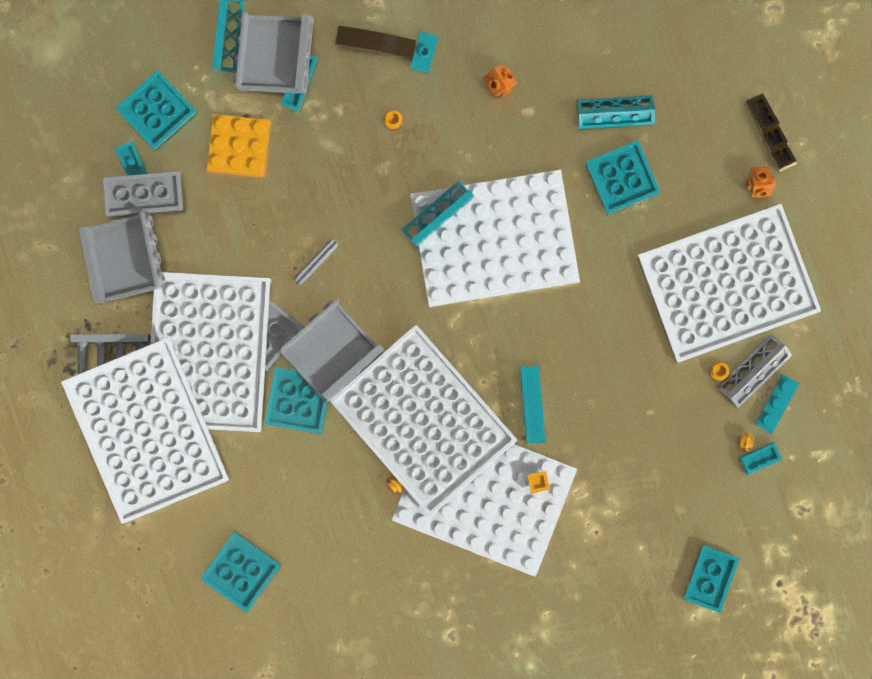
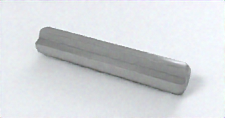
[294,239,338,285]

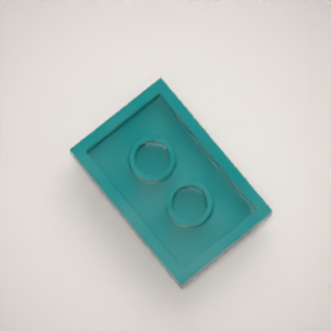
[683,545,740,613]

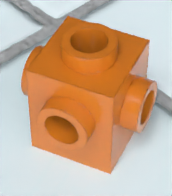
[483,64,517,97]
[747,166,775,197]

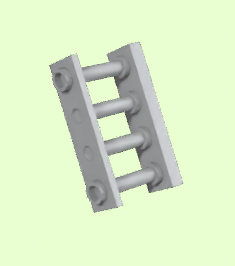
[70,334,150,378]

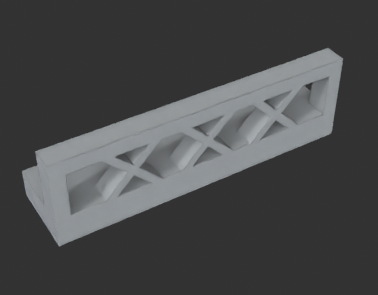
[717,334,792,408]

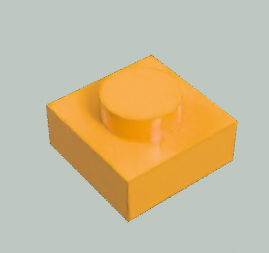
[527,471,550,494]

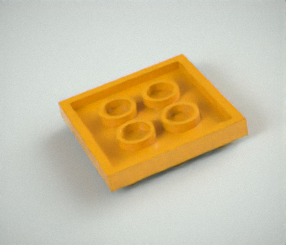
[207,114,270,177]

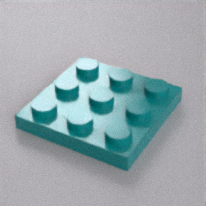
[116,70,197,151]
[585,140,661,215]
[264,367,327,434]
[200,531,281,613]

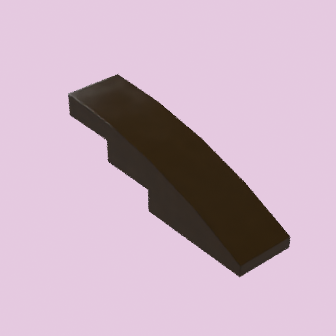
[335,26,416,60]
[746,93,797,172]

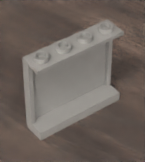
[233,11,314,94]
[79,211,165,304]
[280,299,384,403]

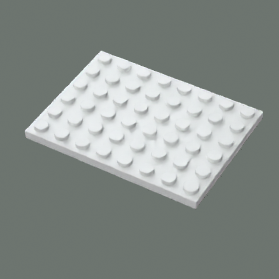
[410,170,580,307]
[638,204,821,363]
[151,272,271,432]
[330,325,518,517]
[61,337,229,524]
[392,444,577,577]

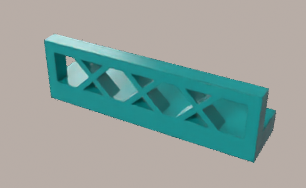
[212,0,245,73]
[577,95,655,129]
[401,180,474,247]
[520,366,546,444]

